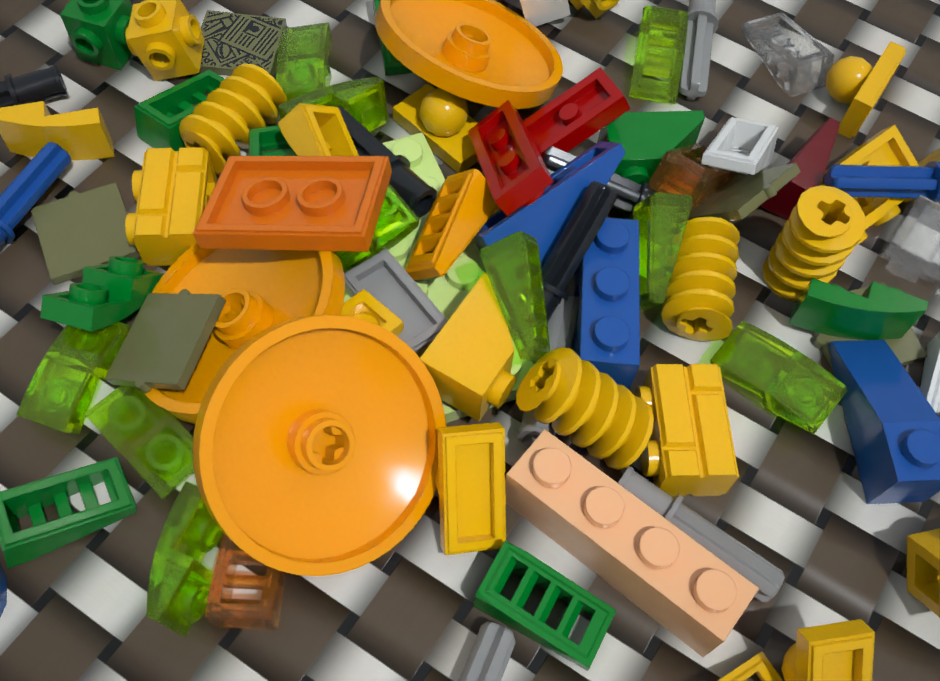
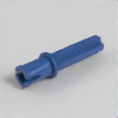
[0,142,71,246]
[823,161,940,204]

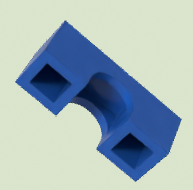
[572,217,640,389]

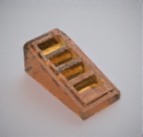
[649,143,735,211]
[205,533,286,630]

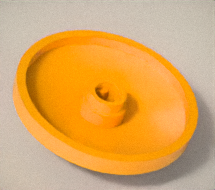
[375,0,563,109]
[143,244,345,424]
[193,315,446,576]

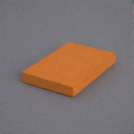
[193,156,392,252]

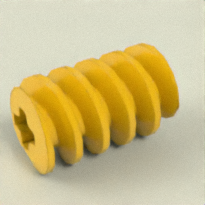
[179,63,288,176]
[762,185,866,301]
[661,216,740,342]
[516,347,654,470]

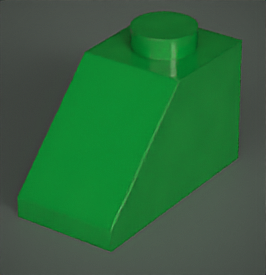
[597,110,705,190]

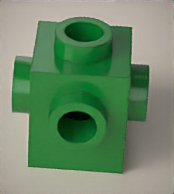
[60,0,132,71]

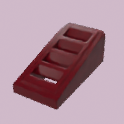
[760,117,840,220]

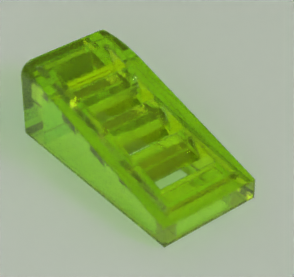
[629,5,689,104]
[633,192,693,311]
[480,231,550,362]

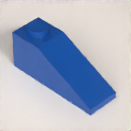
[473,141,626,292]
[828,340,940,504]

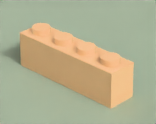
[505,429,759,657]

